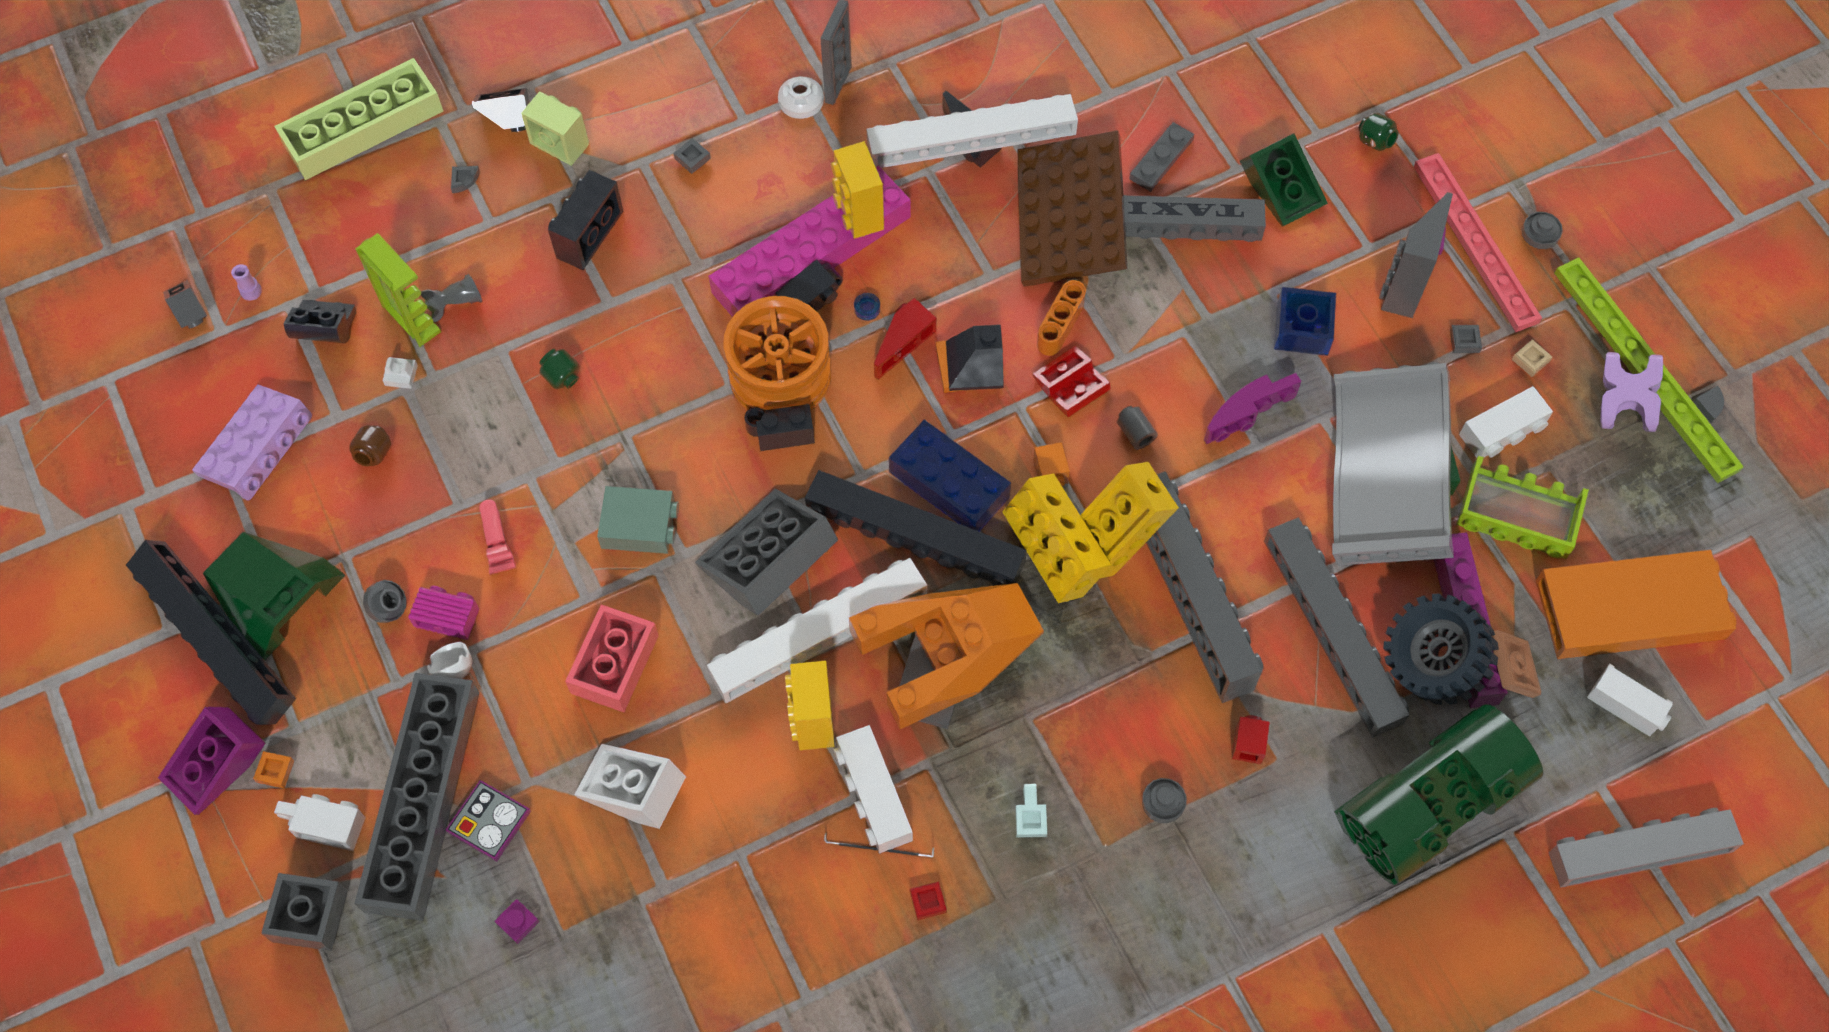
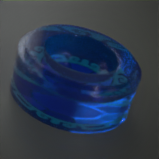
[854,293,881,321]

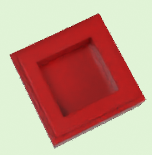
[910,881,947,921]

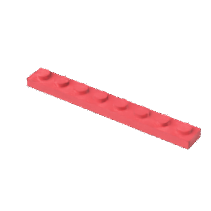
[1414,153,1542,332]

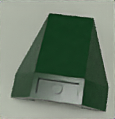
[203,532,345,660]

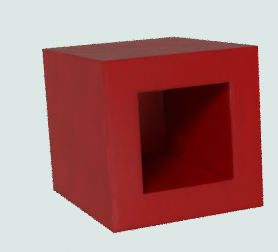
[1232,715,1270,764]

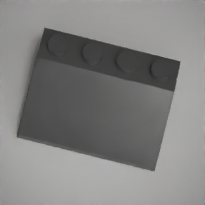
[1379,192,1453,318]
[695,489,838,616]

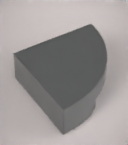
[451,166,480,193]
[1693,386,1724,423]

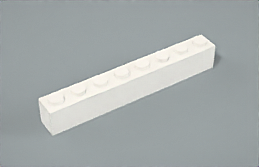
[866,94,1078,168]
[707,558,927,703]

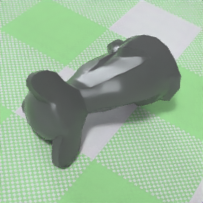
[421,274,483,322]

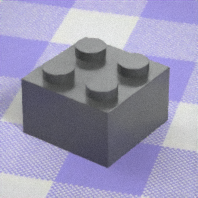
[261,873,348,951]

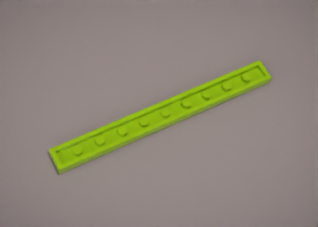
[1554,257,1744,483]

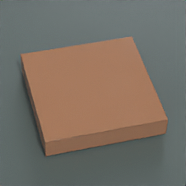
[1491,630,1542,698]

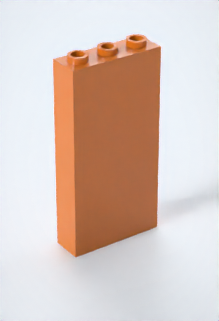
[1535,550,1736,659]

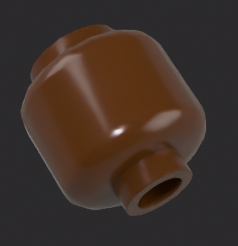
[349,425,391,467]

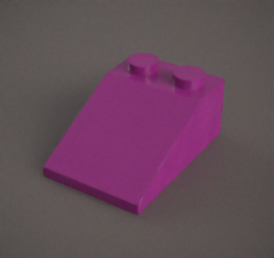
[158,707,266,815]

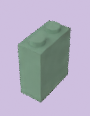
[597,486,679,554]

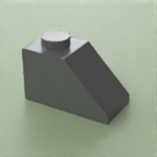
[163,280,207,329]

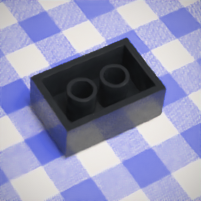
[548,170,624,270]

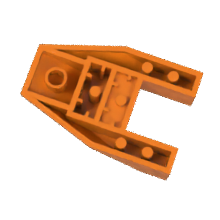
[849,583,1044,729]

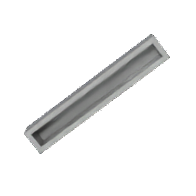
[1549,808,1744,888]

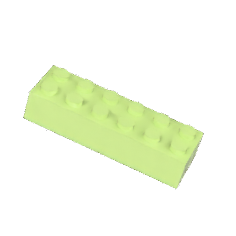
[274,58,443,180]

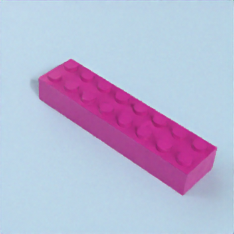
[709,165,911,317]

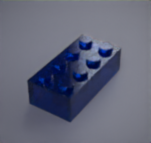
[889,419,1011,532]

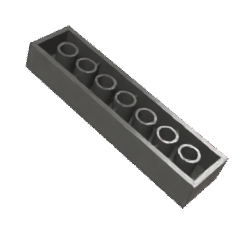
[1146,471,1263,703]
[354,673,479,921]

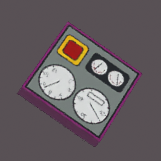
[446,780,531,862]

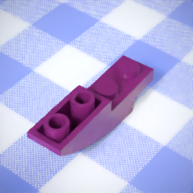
[1204,373,1301,444]

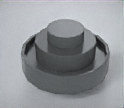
[1521,212,1563,249]
[363,580,406,623]
[1142,778,1187,823]

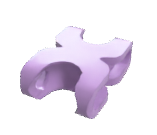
[1600,352,1663,432]

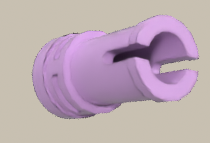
[231,264,262,301]

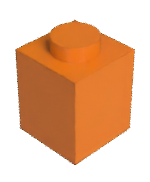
[1033,442,1070,486]

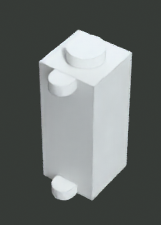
[1587,663,1673,737]

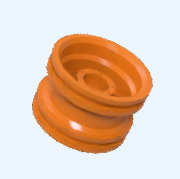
[723,296,831,412]

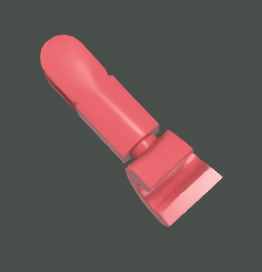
[479,499,517,575]

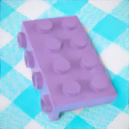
[192,384,312,500]

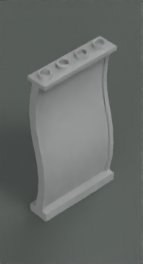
[1332,362,1454,565]

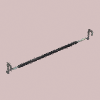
[824,833,934,857]

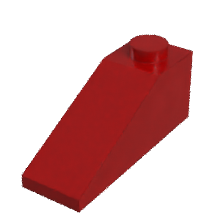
[874,298,937,380]

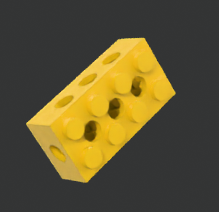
[1080,462,1179,578]
[1002,473,1111,603]

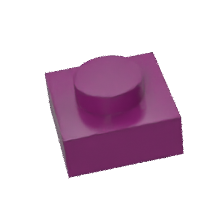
[494,899,540,944]

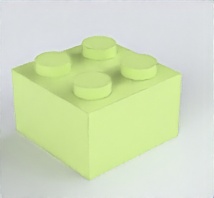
[521,91,589,166]

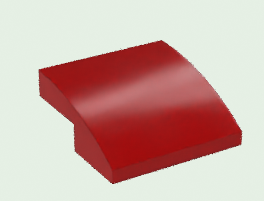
[1033,346,1111,417]

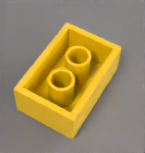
[831,141,884,239]
[785,661,835,750]

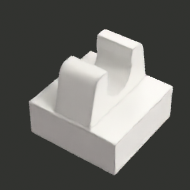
[383,357,418,389]

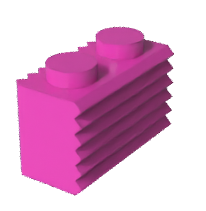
[409,586,479,640]

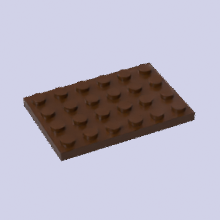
[1017,130,1128,287]

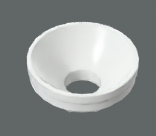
[778,76,824,119]

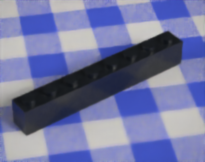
[805,470,1027,586]
[126,540,296,725]

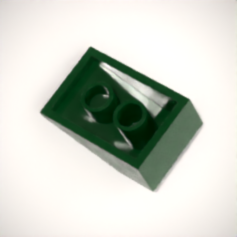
[1240,133,1328,227]

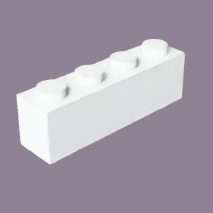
[833,725,913,854]

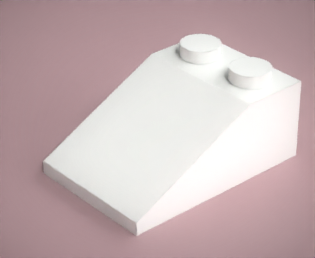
[574,744,686,829]

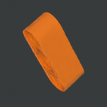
[1037,280,1086,356]

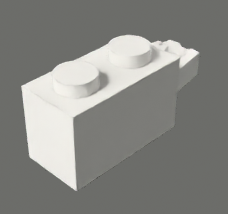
[274,794,366,851]

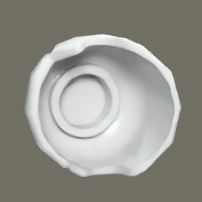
[427,642,473,679]

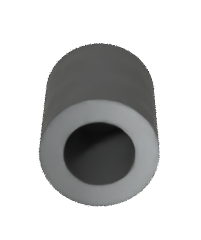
[1117,406,1158,450]

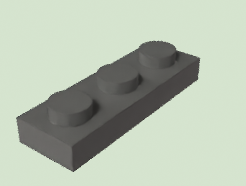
[1129,122,1194,192]

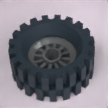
[1383,594,1499,705]

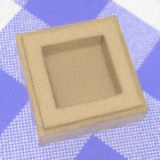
[1512,339,1552,377]

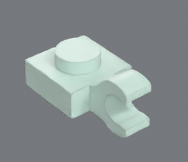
[1015,784,1047,837]

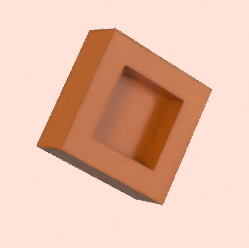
[253,751,294,789]

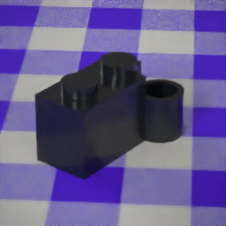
[775,259,843,311]
[744,404,815,451]

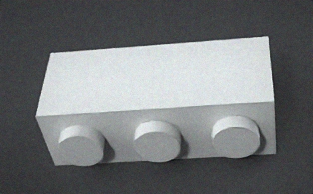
[1459,386,1553,458]

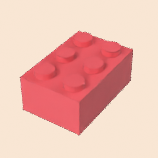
[565,605,659,712]

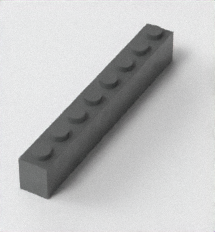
[1264,517,1410,738]

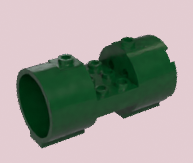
[1334,704,1544,885]

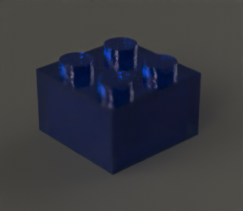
[1274,287,1336,356]

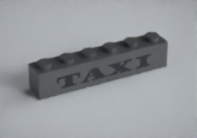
[1124,195,1266,242]

